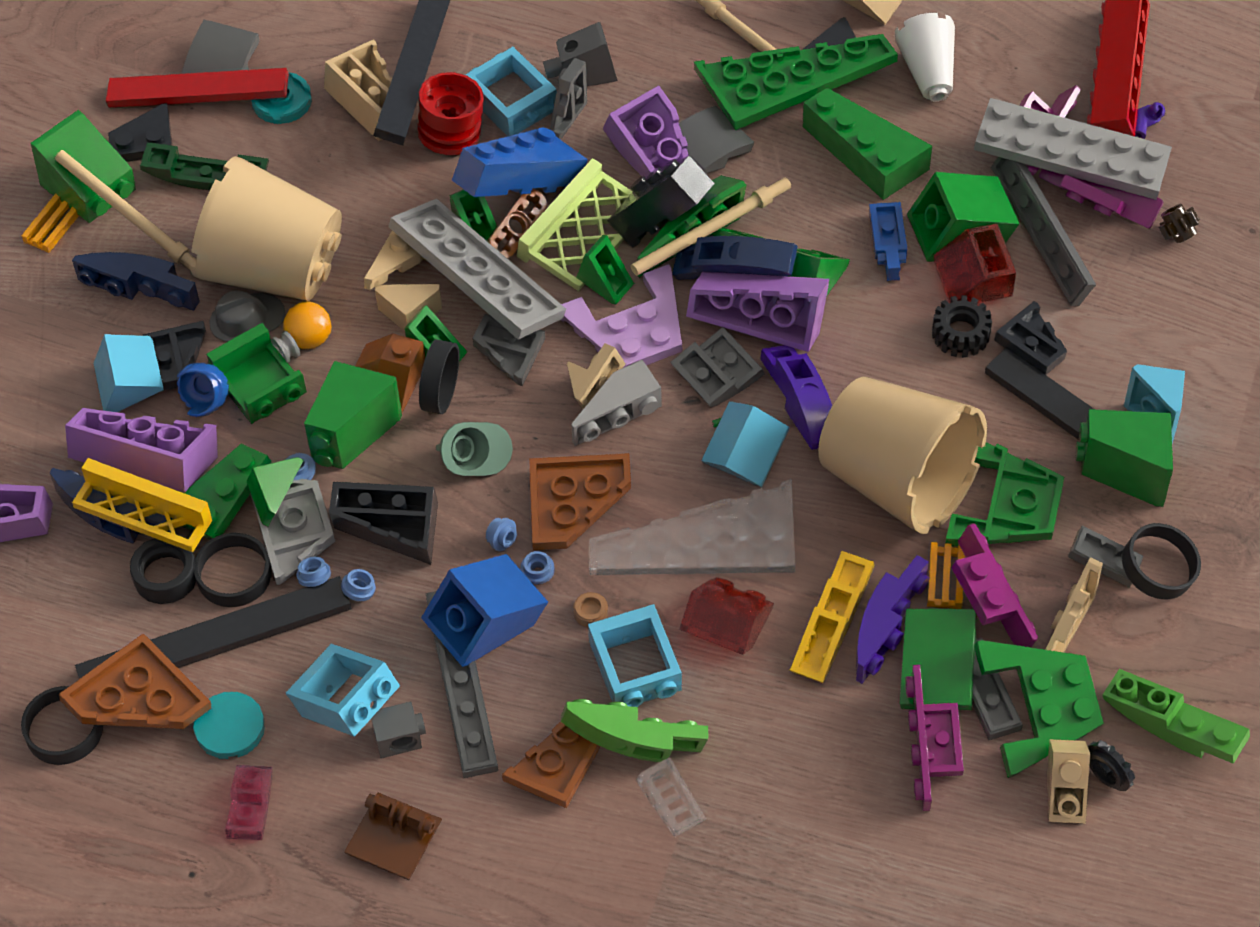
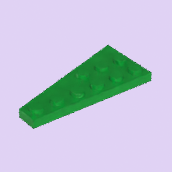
[694,34,898,130]

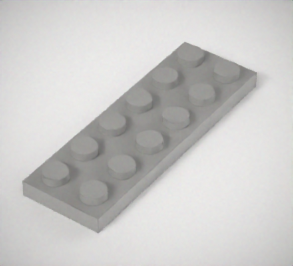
[974,98,1172,200]
[388,199,566,339]

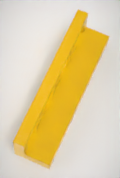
[72,458,212,552]

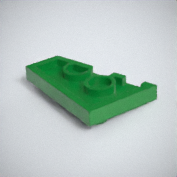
[171,443,272,540]

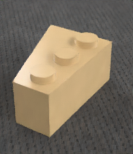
[324,39,393,141]

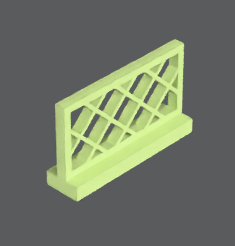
[516,158,633,292]

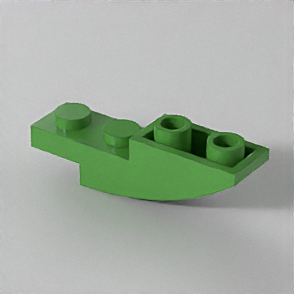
[1102,669,1250,764]
[561,699,708,763]

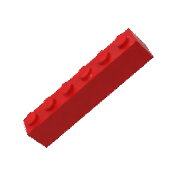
[1087,0,1150,137]

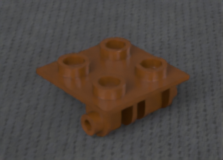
[344,792,442,880]

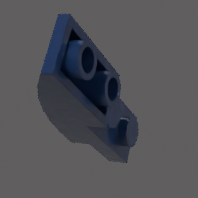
[672,236,798,280]
[72,252,200,311]
[50,468,175,544]

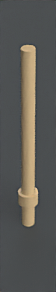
[695,0,776,52]
[55,150,197,271]
[631,177,791,276]

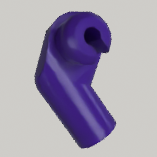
[1135,102,1165,139]

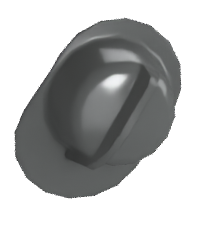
[209,290,286,342]

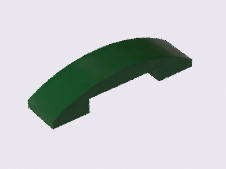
[140,142,269,190]

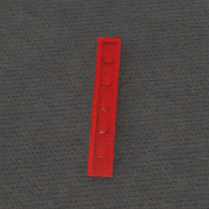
[106,68,289,108]

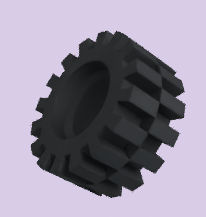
[932,296,992,358]

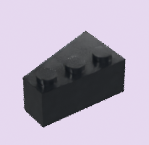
[607,156,715,248]
[329,482,438,565]

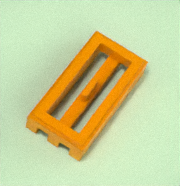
[21,193,79,253]
[927,542,965,609]

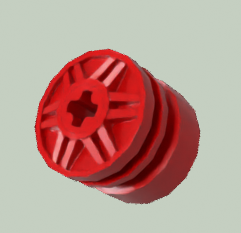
[417,72,484,155]

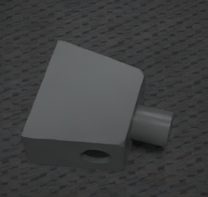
[543,22,618,86]

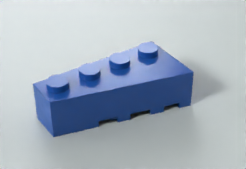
[452,127,588,197]

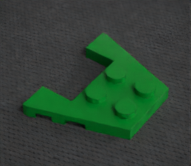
[945,442,1065,547]
[974,640,1104,778]

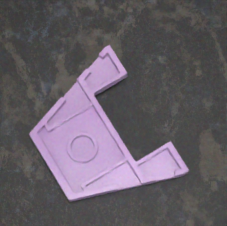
[561,264,682,368]

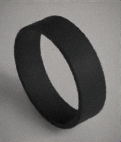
[419,340,459,414]
[1122,523,1201,599]
[194,533,272,607]
[21,686,103,765]

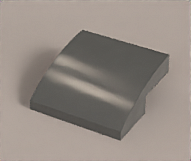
[181,19,260,74]
[679,106,754,173]
[670,327,765,407]

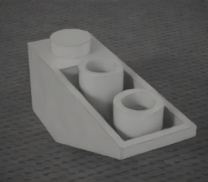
[571,360,662,446]

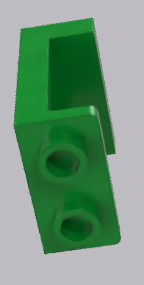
[206,323,307,424]

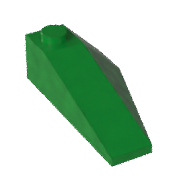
[637,175,746,278]
[711,228,850,297]

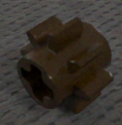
[1158,204,1200,243]

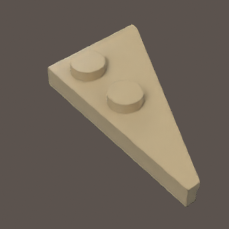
[364,231,425,290]
[1045,557,1103,652]

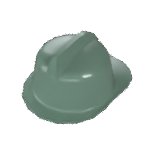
[436,422,513,476]

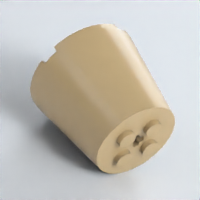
[190,156,342,301]
[818,376,987,534]

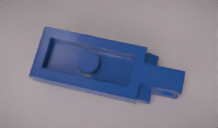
[869,202,908,281]

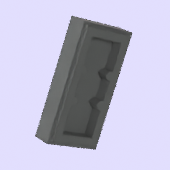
[1068,526,1144,588]

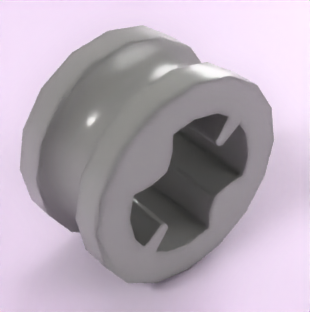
[271,331,301,363]

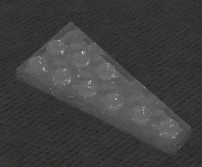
[589,479,795,575]

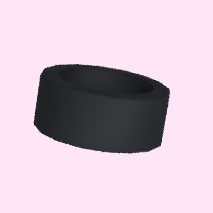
[130,538,197,604]

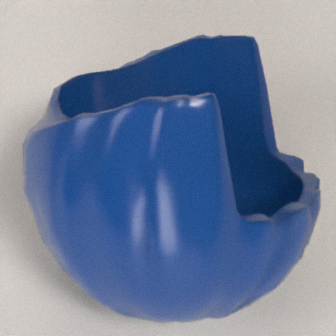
[177,363,229,417]

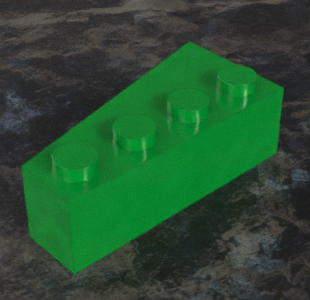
[802,88,932,200]

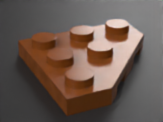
[529,453,631,550]
[59,633,211,729]

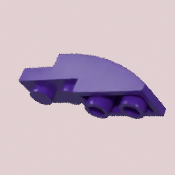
[760,345,832,450]
[856,555,930,684]

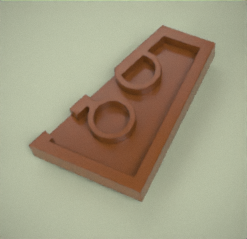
[502,722,601,808]

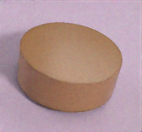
[573,592,608,628]

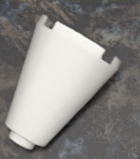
[894,13,955,102]

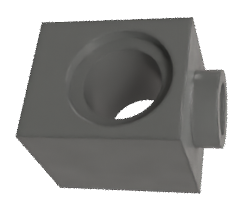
[371,701,426,758]

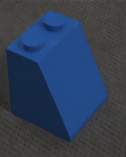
[421,554,548,667]

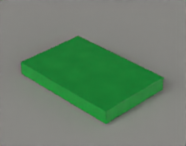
[900,609,977,710]

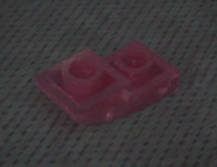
[225,765,273,840]

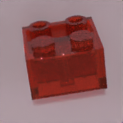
[933,223,1016,304]
[679,577,774,655]

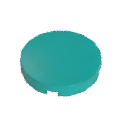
[251,72,312,124]
[193,692,265,759]

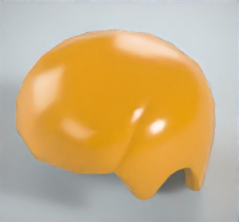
[283,301,332,349]

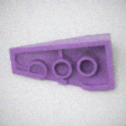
[603,85,689,178]

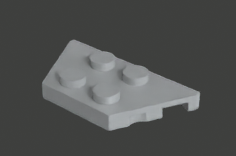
[250,479,335,585]

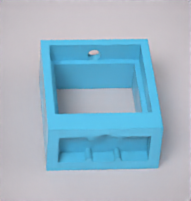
[465,47,557,136]
[588,604,682,707]
[286,644,400,737]

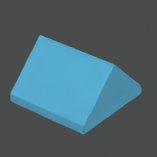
[93,334,164,412]
[1124,364,1185,444]
[701,401,790,488]

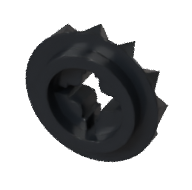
[1088,740,1135,791]

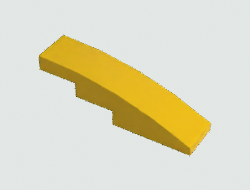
[790,551,875,683]

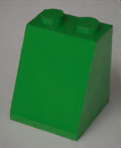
[31,110,136,223]
[907,172,1020,262]
[304,361,402,469]
[1075,409,1173,507]

